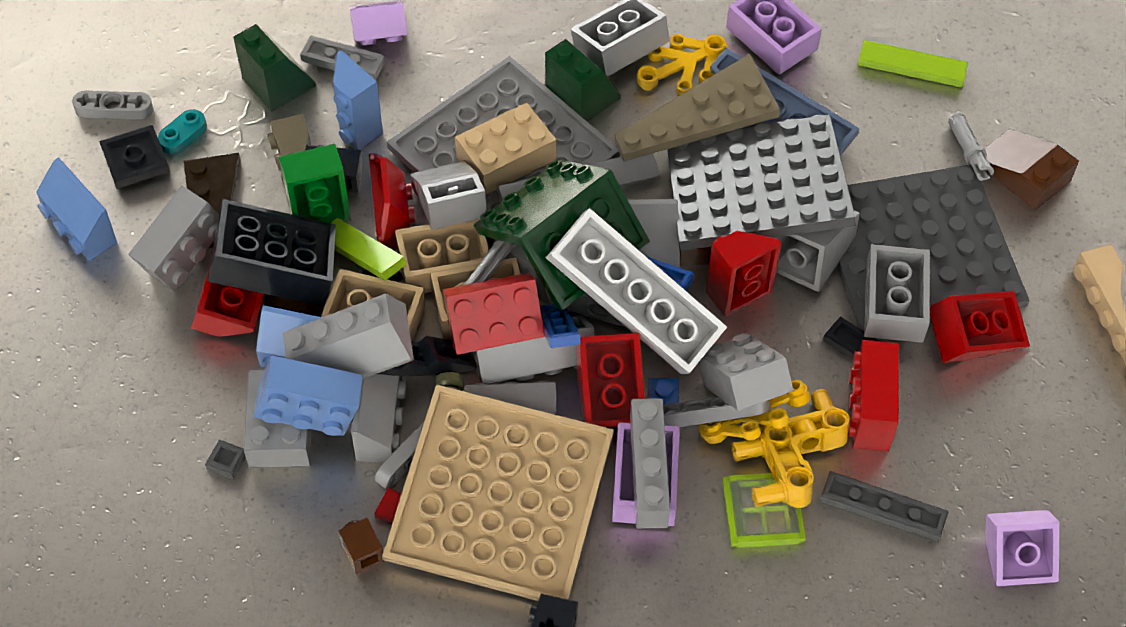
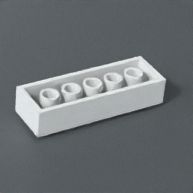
[545,208,727,374]

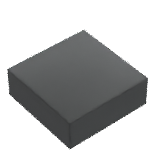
[205,439,246,480]

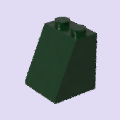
[233,24,316,112]
[545,39,621,122]

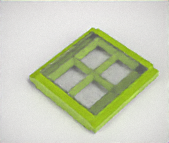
[722,473,806,548]

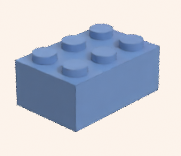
[253,355,363,436]

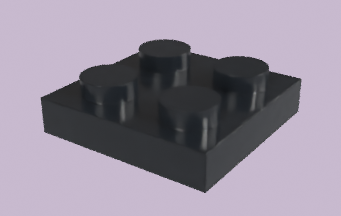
[99,125,170,189]

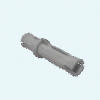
[948,113,994,181]

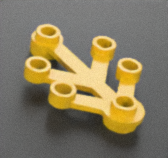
[637,34,728,96]
[698,380,810,444]

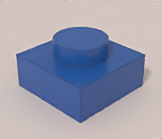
[648,378,679,405]

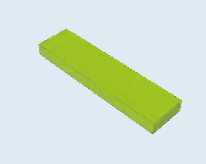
[858,40,968,88]
[331,218,407,281]

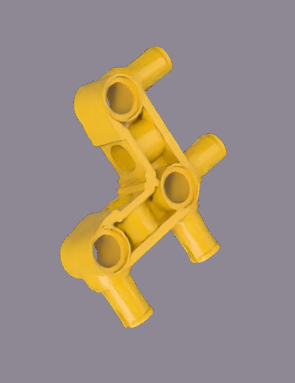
[731,389,850,508]

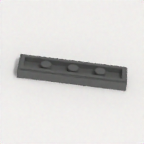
[820,471,949,542]

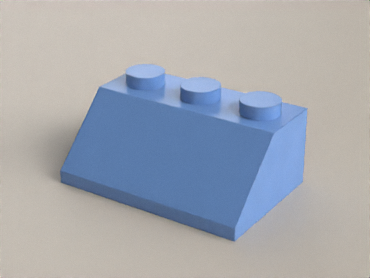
[333,50,383,150]
[36,157,117,261]
[256,305,322,368]

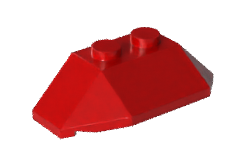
[369,153,415,251]

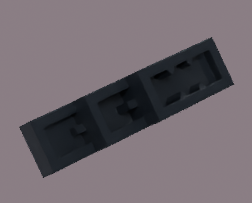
[377,336,476,376]

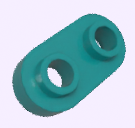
[158,109,207,154]

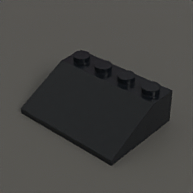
[208,199,336,307]

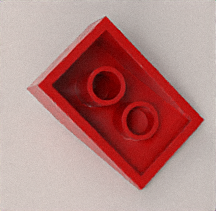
[929,291,1030,363]

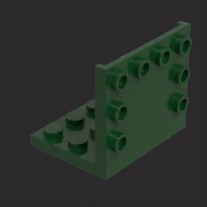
[473,160,650,310]

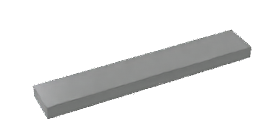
[496,154,660,204]

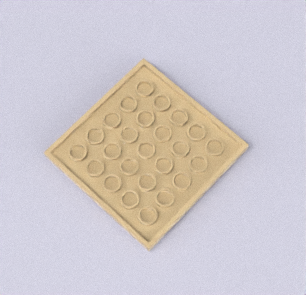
[382,385,614,601]

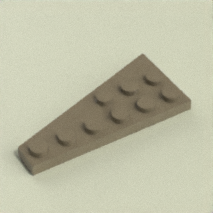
[614,54,780,162]

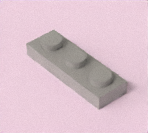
[300,35,385,80]

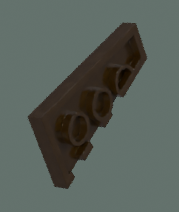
[184,152,240,255]

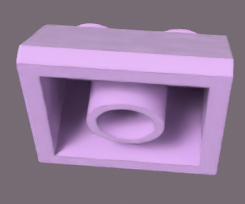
[350,0,408,45]
[986,510,1059,586]

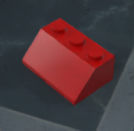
[706,231,781,317]
[191,265,264,337]

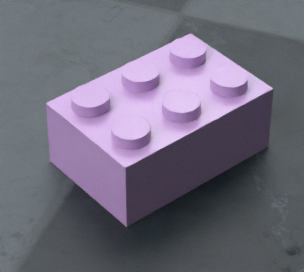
[726,0,822,75]
[612,422,680,526]

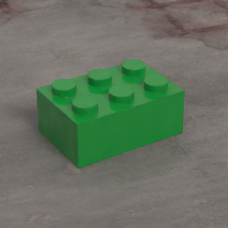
[279,144,351,223]

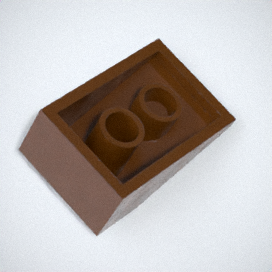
[985,129,1079,211]

